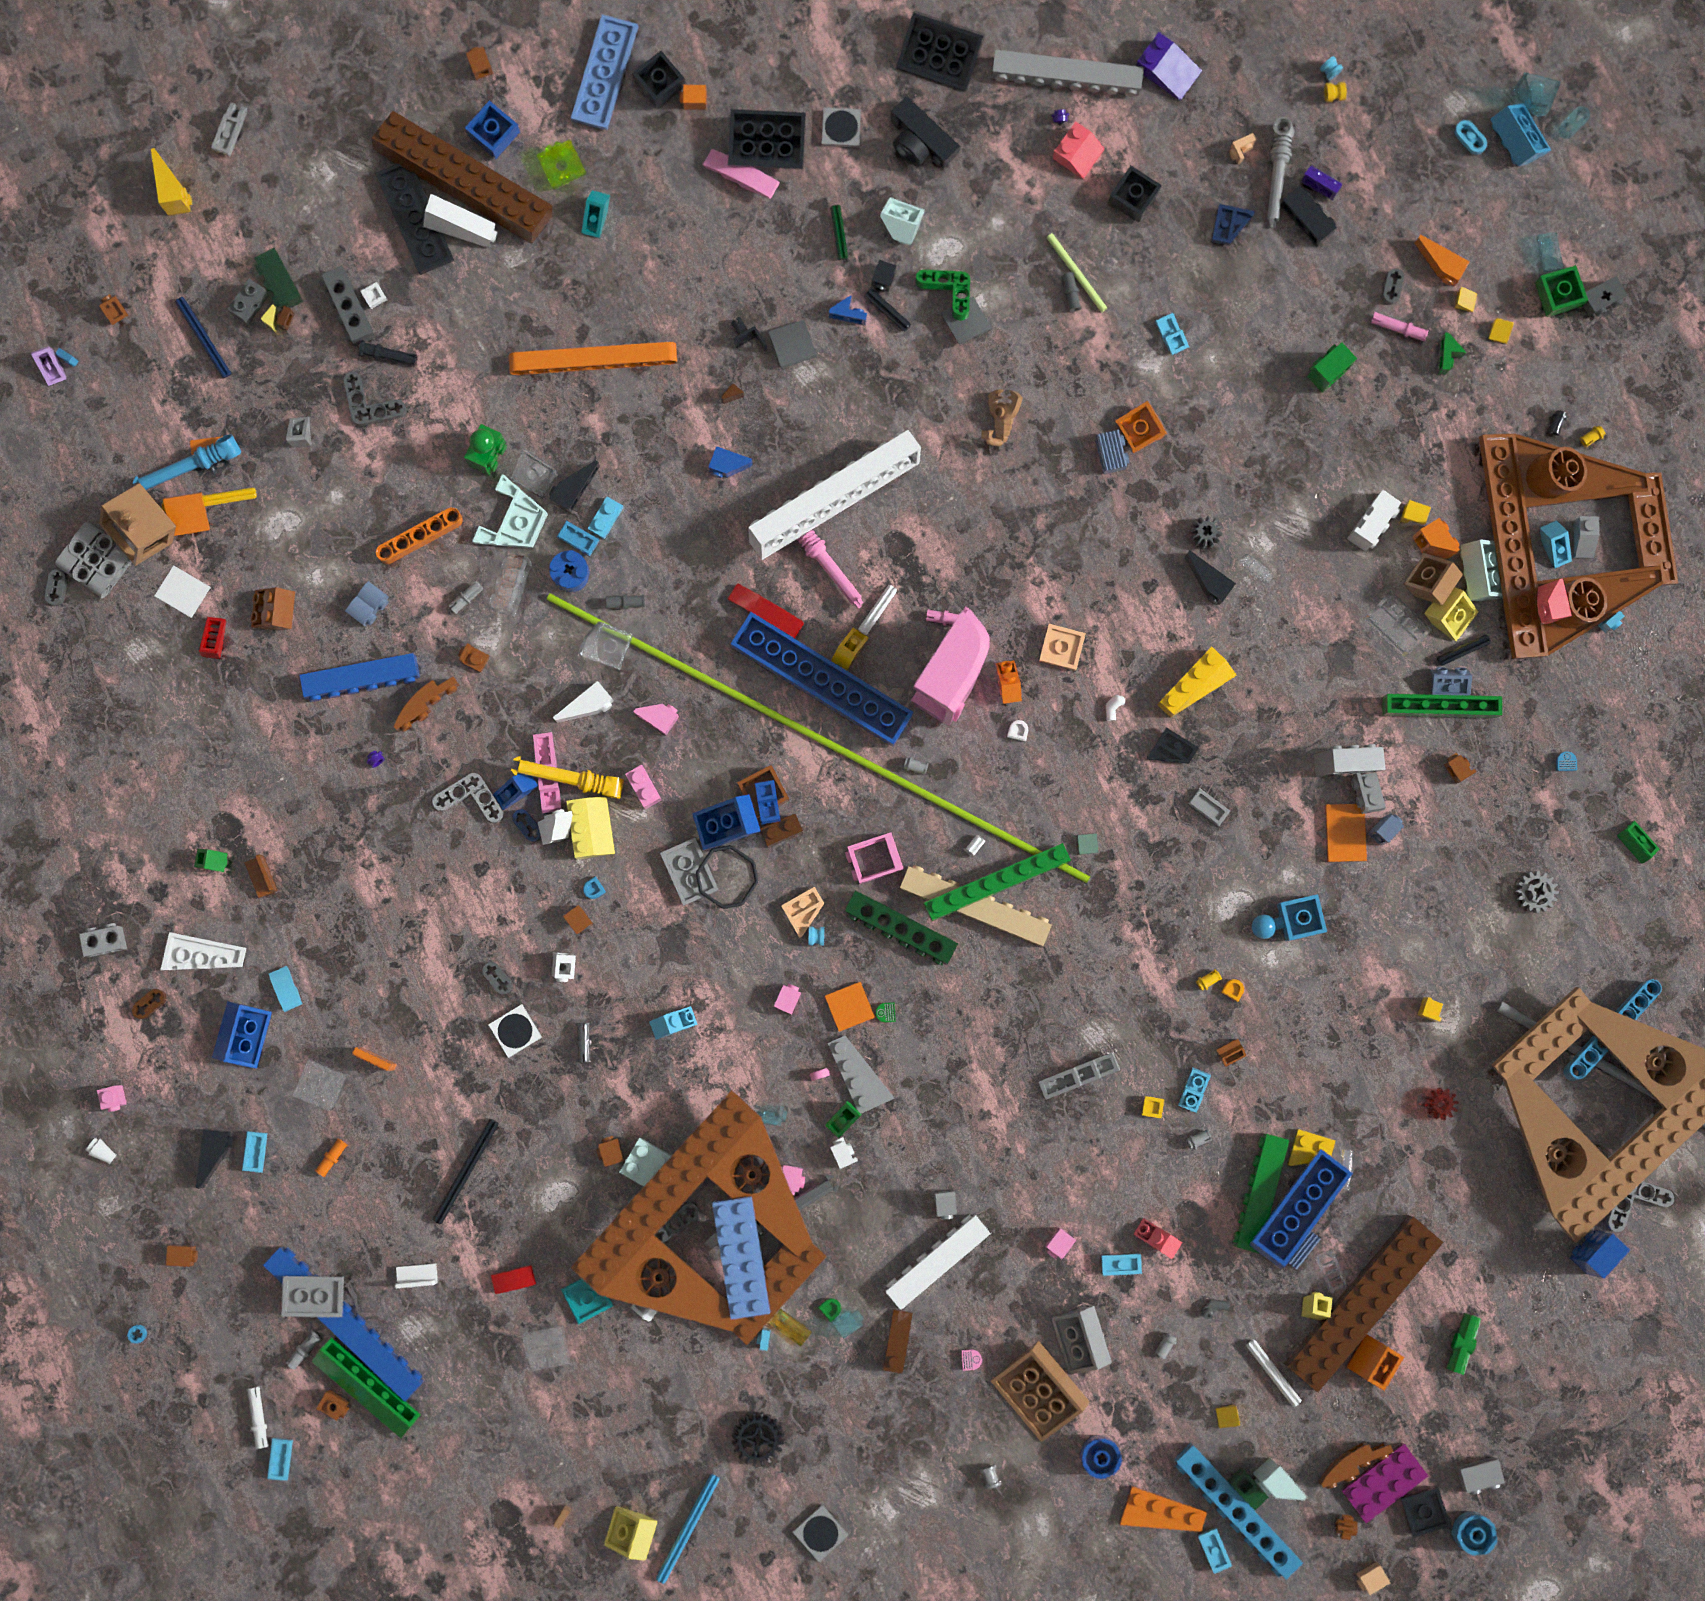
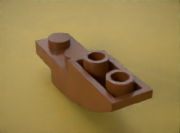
[394,676,460,732]
[1318,1442,1393,1489]

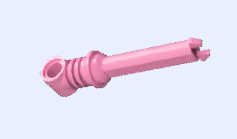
[796,530,863,609]

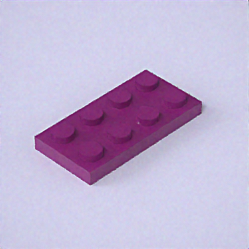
[1341,1443,1428,1523]

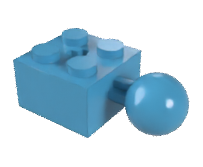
[1252,894,1327,942]

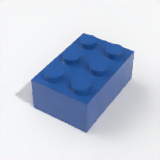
[692,795,760,850]
[1570,1230,1630,1279]

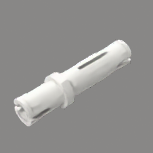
[247,1387,268,1449]

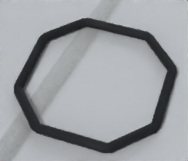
[696,845,758,909]

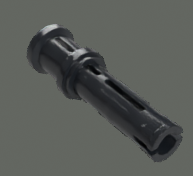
[358,340,418,366]

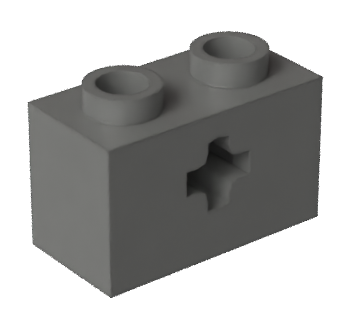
[1583,276,1627,318]
[227,279,269,325]

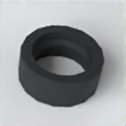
[893,131,929,166]

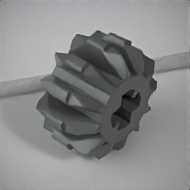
[1190,516,1222,549]

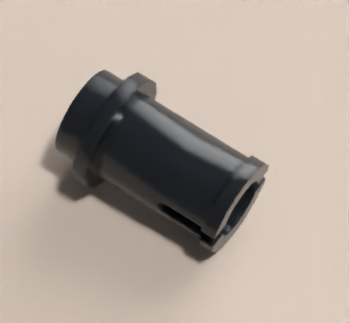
[1548,410,1567,436]

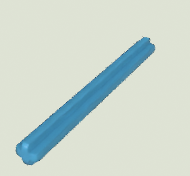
[656,1474,720,1584]

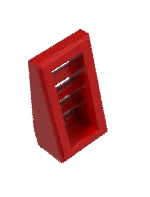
[199,617,227,659]

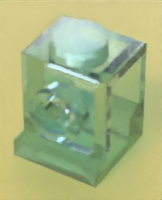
[833,1309,864,1339]

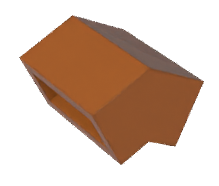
[1215,1039,1247,1067]

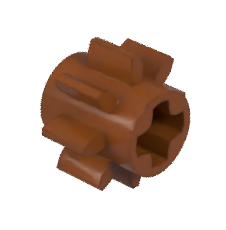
[1335,1514,1358,1541]

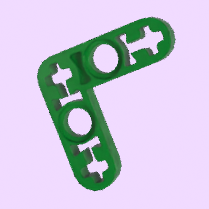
[915,270,970,321]

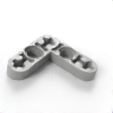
[432,773,504,823]
[1606,1181,1674,1232]

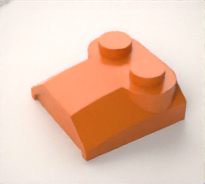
[1115,401,1167,453]

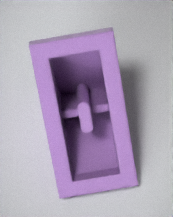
[31,346,66,386]

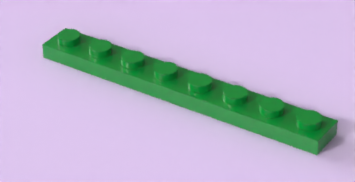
[923,843,1071,922]

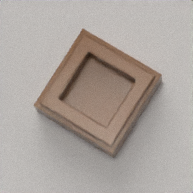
[553,1506,571,1529]

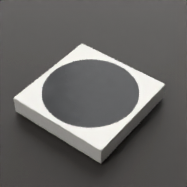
[489,1004,542,1058]

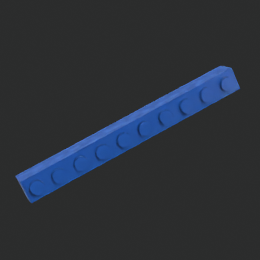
[263,1247,424,1401]

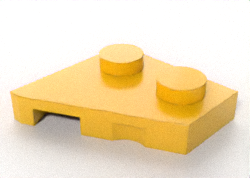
[1287,1129,1336,1166]

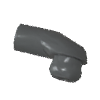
[1202,1299,1230,1319]

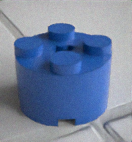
[549,550,590,592]
[1080,1435,1122,1479]

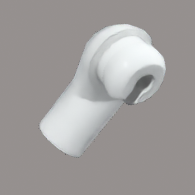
[1106,695,1125,721]

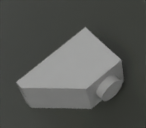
[1574,516,1599,559]
[934,1190,957,1220]

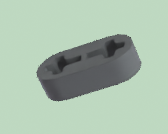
[1382,268,1404,305]
[45,569,68,606]
[482,962,513,995]

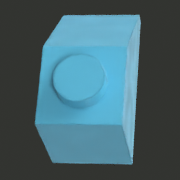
[1540,521,1572,568]

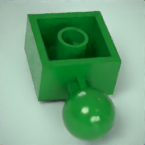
[464,424,507,476]

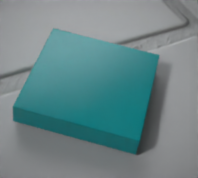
[561,1278,614,1325]

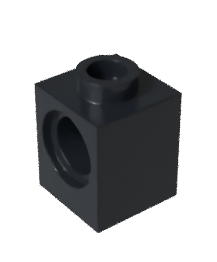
[871,260,897,292]

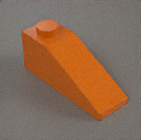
[1414,234,1470,286]

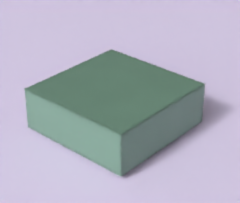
[1077,834,1099,855]

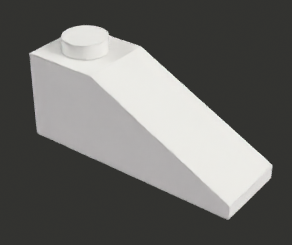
[553,681,613,723]

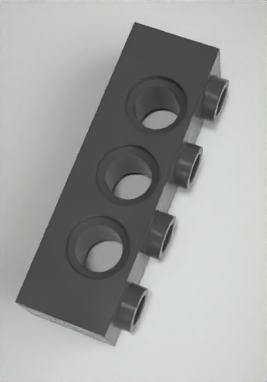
[321,265,376,346]

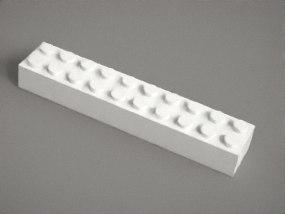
[749,430,921,560]

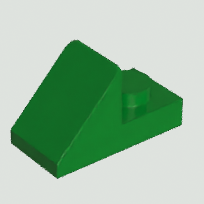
[1438,332,1466,375]
[825,1101,862,1138]

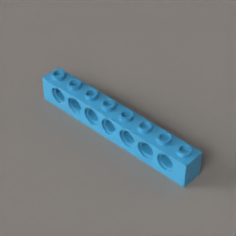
[1174,1443,1303,1580]

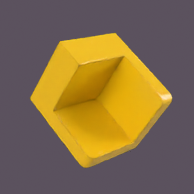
[1400,500,1431,525]
[1417,997,1443,1022]

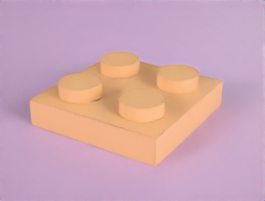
[1039,624,1086,671]

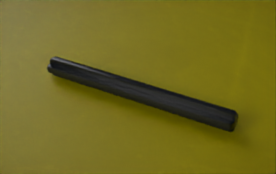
[433,1119,499,1224]

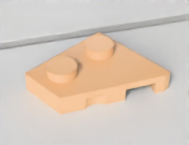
[781,887,824,938]

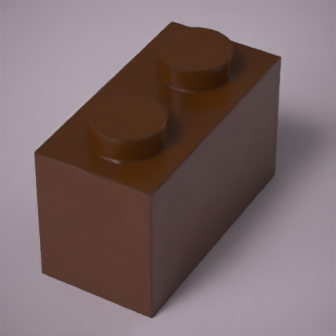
[760,814,803,848]

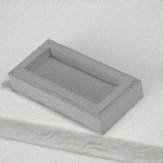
[1188,788,1230,827]

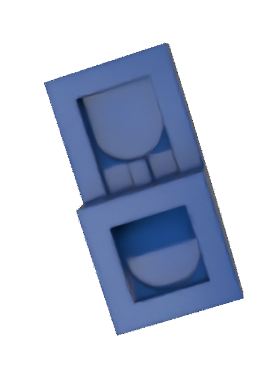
[755,780,781,824]

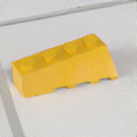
[1157,647,1237,717]

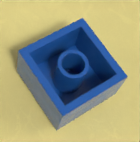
[465,101,520,159]

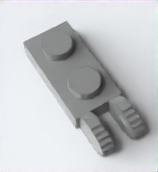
[211,103,247,157]

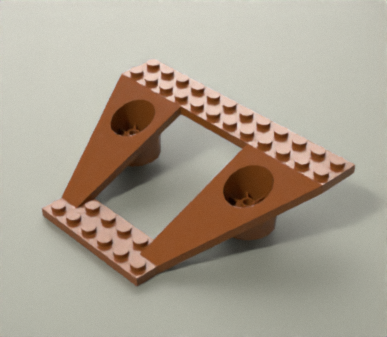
[1479,434,1678,659]
[571,1090,827,1345]

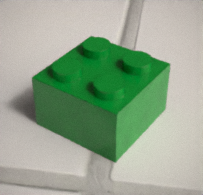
[1535,265,1588,317]
[1307,342,1357,393]

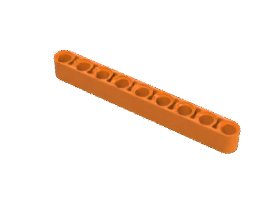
[509,342,677,375]

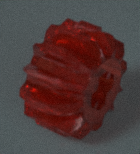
[1425,1087,1459,1121]

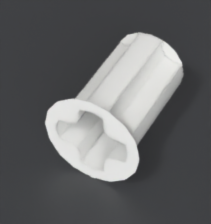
[963,835,985,858]

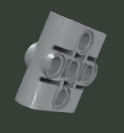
[55,521,132,598]

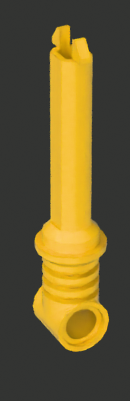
[511,756,624,799]

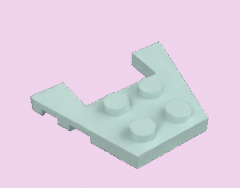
[472,474,548,548]

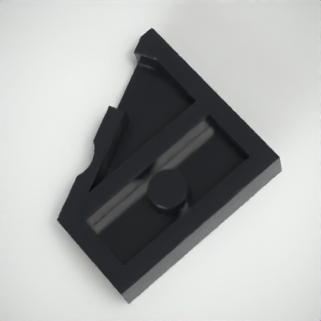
[1147,727,1199,764]

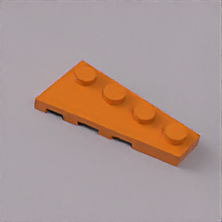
[1119,1486,1207,1532]

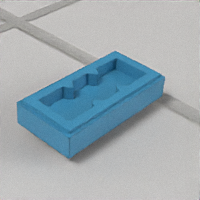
[557,520,600,557]

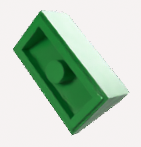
[1617,820,1660,864]

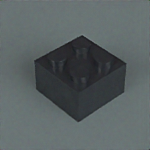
[632,50,686,109]
[1108,165,1162,223]

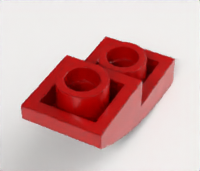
[491,1265,536,1294]

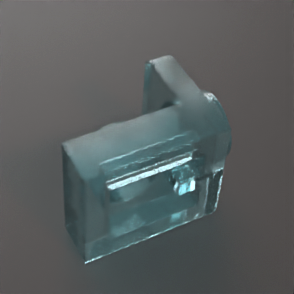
[759,1106,787,1126]

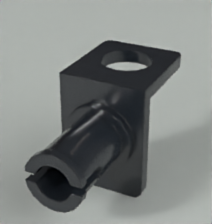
[731,317,768,351]

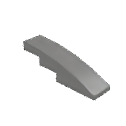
[1039,1052,1120,1099]

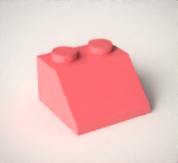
[1053,121,1104,179]

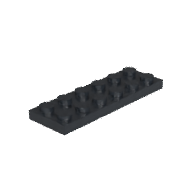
[375,164,455,275]

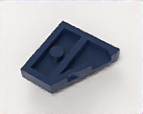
[1211,204,1255,245]

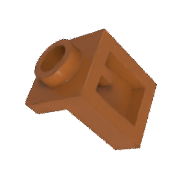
[99,294,128,325]
[458,643,490,673]

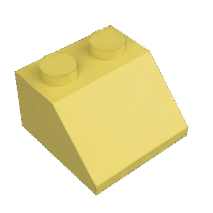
[1424,587,1478,641]
[604,1506,657,1560]

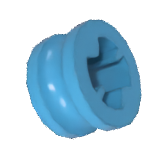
[128,1325,147,1344]

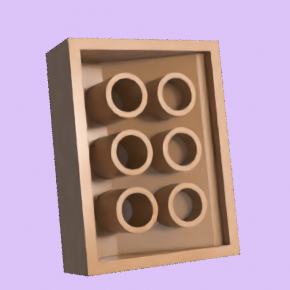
[991,1341,1090,1442]

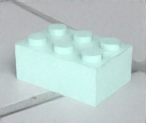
[620,1138,672,1186]

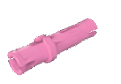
[1371,312,1429,342]

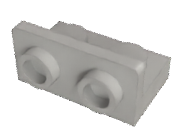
[1351,772,1386,814]

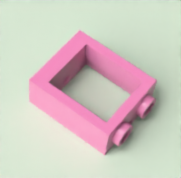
[845,832,903,885]

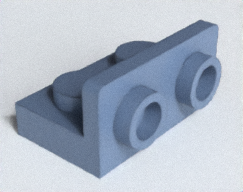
[1430,667,1472,695]

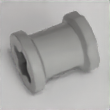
[979,1464,1001,1489]

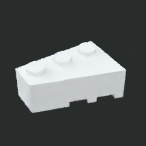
[1347,490,1401,552]

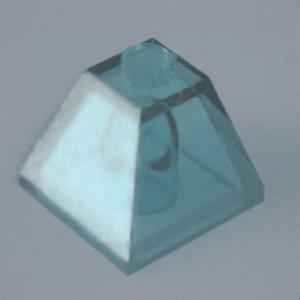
[1514,72,1561,116]

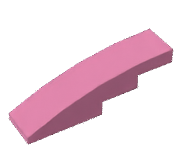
[703,149,779,199]
[533,732,562,813]

